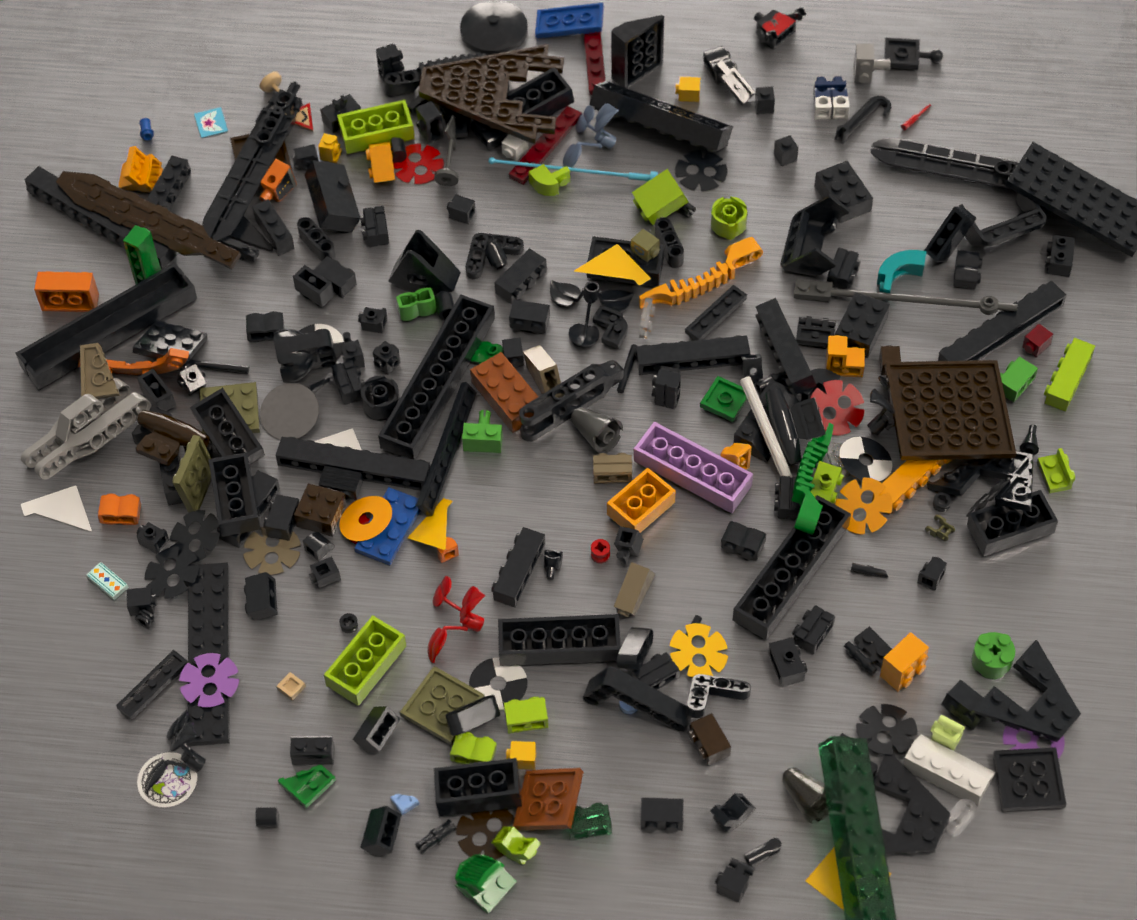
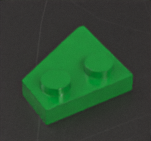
[278,764,336,809]

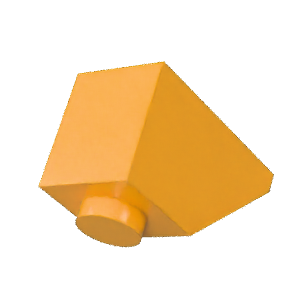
[721,443,752,470]

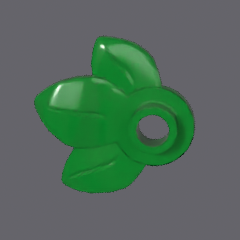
[471,341,503,364]

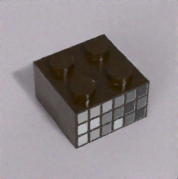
[294,483,346,537]

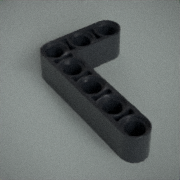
[583,667,691,732]

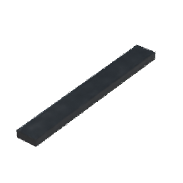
[416,382,477,517]

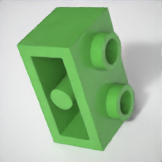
[1000,356,1038,402]

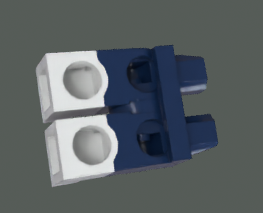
[814,76,850,120]

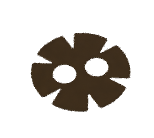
[456,809,515,860]

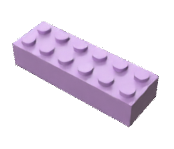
[634,422,753,513]

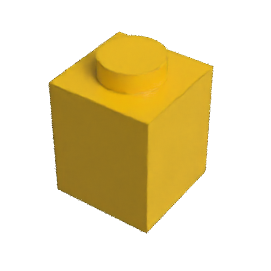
[675,77,700,102]
[506,741,536,770]

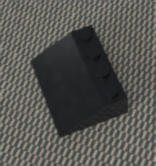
[611,15,664,88]

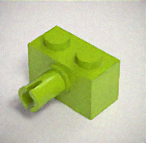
[810,461,844,504]

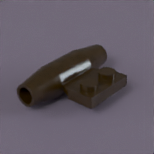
[135,410,210,466]

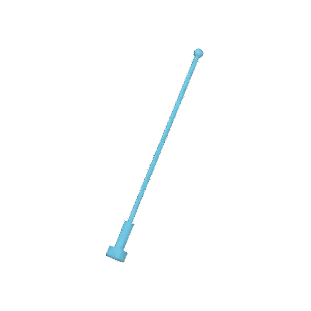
[488,157,658,181]

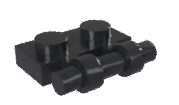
[796,316,836,348]
[844,626,892,675]

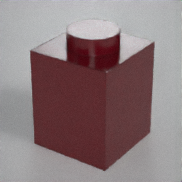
[1022,324,1054,358]

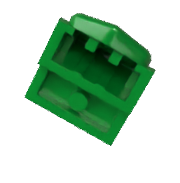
[454,854,517,914]

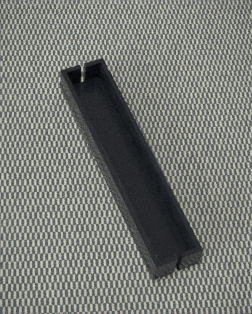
[16,263,197,390]

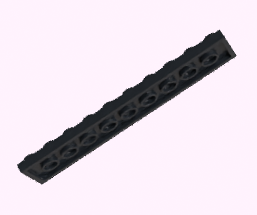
[187,562,230,746]

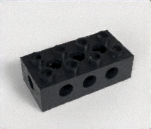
[587,236,665,287]

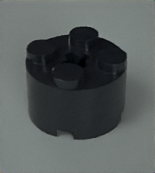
[361,375,400,420]

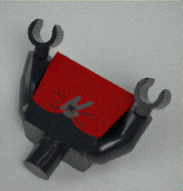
[754,7,806,50]

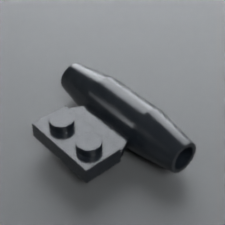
[765,388,826,466]

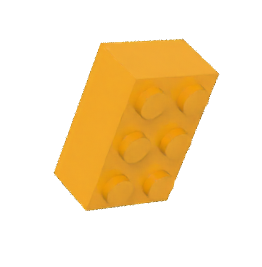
[607,467,676,533]

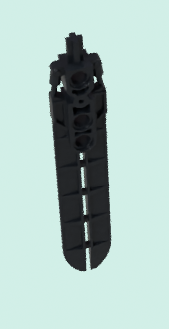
[202,81,303,241]
[870,138,1019,189]

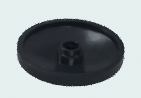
[460,1,528,55]

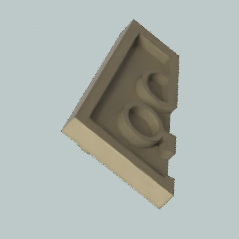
[80,343,120,399]

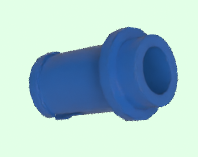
[139,118,154,140]

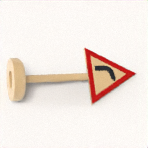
[260,72,313,131]

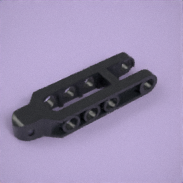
[519,360,624,442]

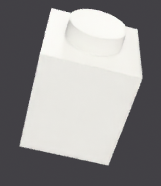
[502,134,529,161]

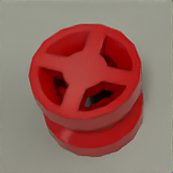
[591,539,610,564]

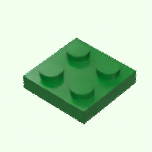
[700,376,748,422]

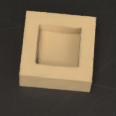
[277,672,306,701]

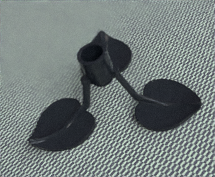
[550,280,634,347]
[867,376,895,435]
[145,710,206,795]

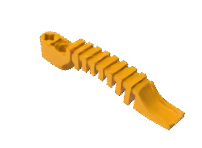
[639,237,763,309]

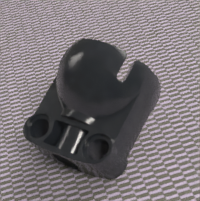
[273,329,337,383]

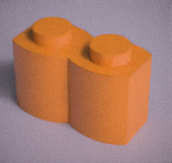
[98,493,141,525]

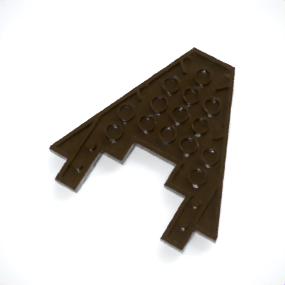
[419,44,564,144]

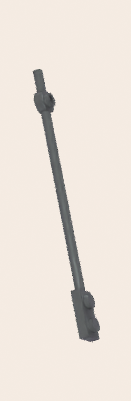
[794,279,1018,315]

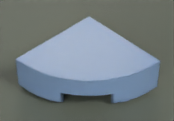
[390,794,420,815]

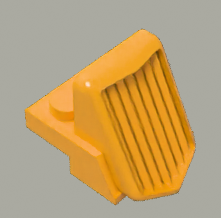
[118,146,163,192]

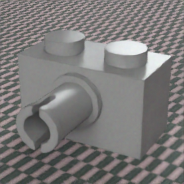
[853,44,890,83]

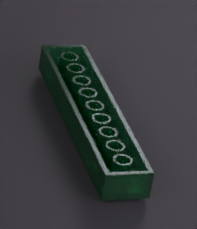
[818,736,897,920]

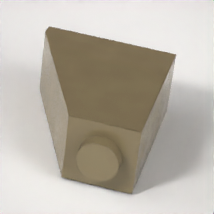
[523,345,564,398]
[613,562,656,617]

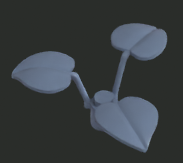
[563,103,619,173]

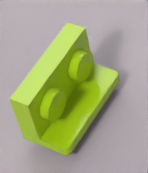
[1037,448,1075,494]

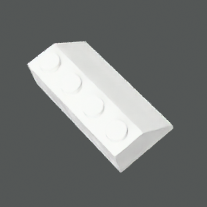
[903,734,996,807]

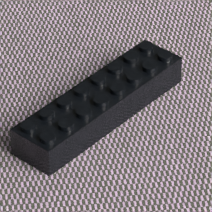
[589,81,733,152]
[732,495,851,640]

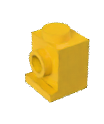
[318,133,343,164]

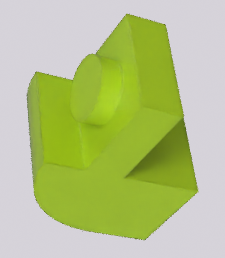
[529,164,570,196]
[491,826,541,865]

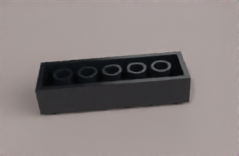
[498,614,621,666]

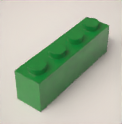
[123,225,161,285]

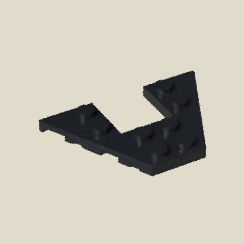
[927,451,1033,512]
[970,640,1081,742]
[840,754,951,859]

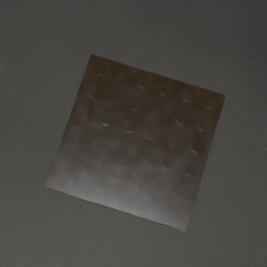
[884,360,1017,460]

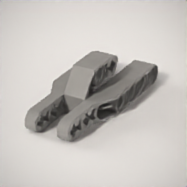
[21,378,151,480]

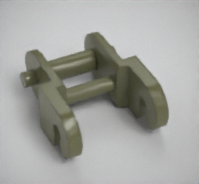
[925,515,955,541]

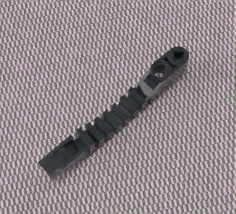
[384,52,487,96]

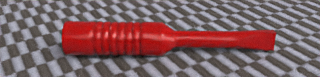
[901,104,931,130]

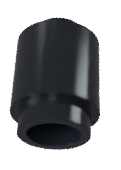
[484,242,508,270]

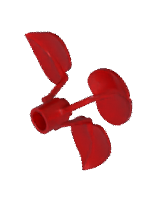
[428,576,486,664]

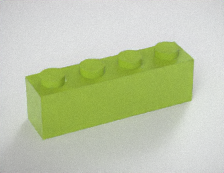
[1044,337,1095,412]

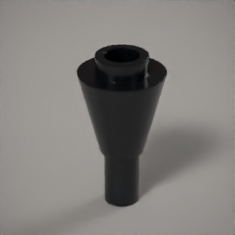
[1020,424,1039,455]

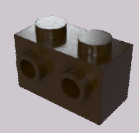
[688,713,731,766]

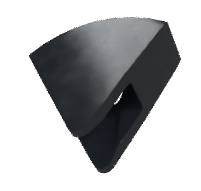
[388,230,461,295]

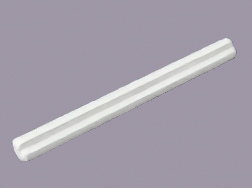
[740,376,793,477]

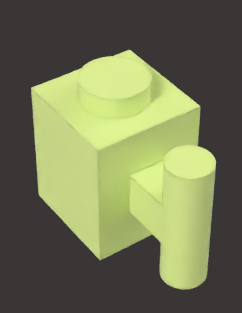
[930,715,965,751]

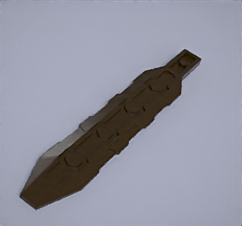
[56,171,241,270]

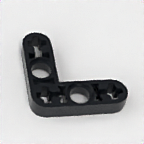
[466,233,524,279]
[686,674,751,718]

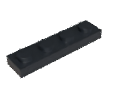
[685,285,747,340]
[116,649,188,721]

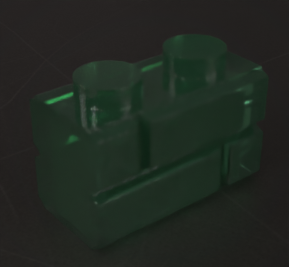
[569,803,612,840]

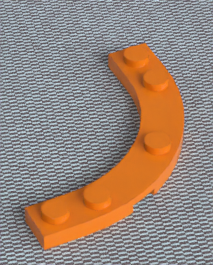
[78,348,189,375]

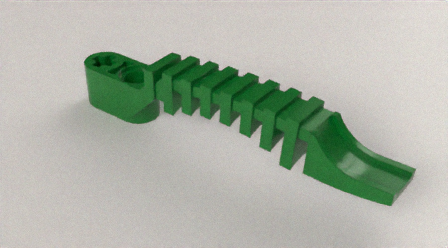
[791,423,833,535]

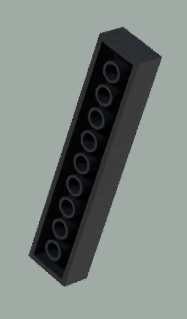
[378,294,495,460]

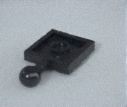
[884,37,943,70]

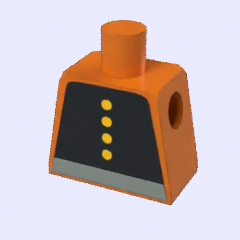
[259,159,297,202]

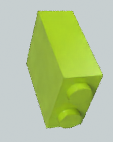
[632,169,689,226]

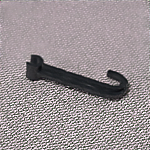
[835,96,891,144]

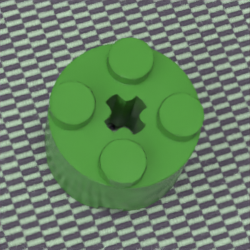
[971,632,1015,679]

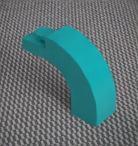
[877,250,927,301]

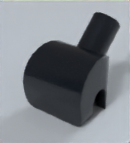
[544,550,563,579]

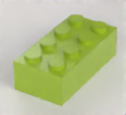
[337,100,415,154]
[324,615,407,706]

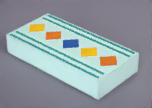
[86,562,129,600]

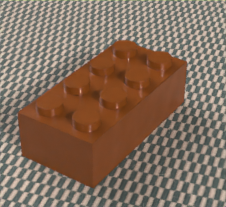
[470,352,538,433]

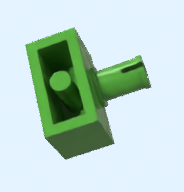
[462,410,503,453]

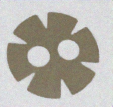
[243,527,301,575]

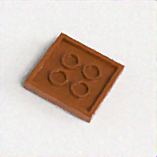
[513,768,584,830]

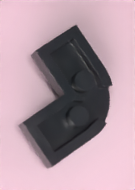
[593,305,628,349]

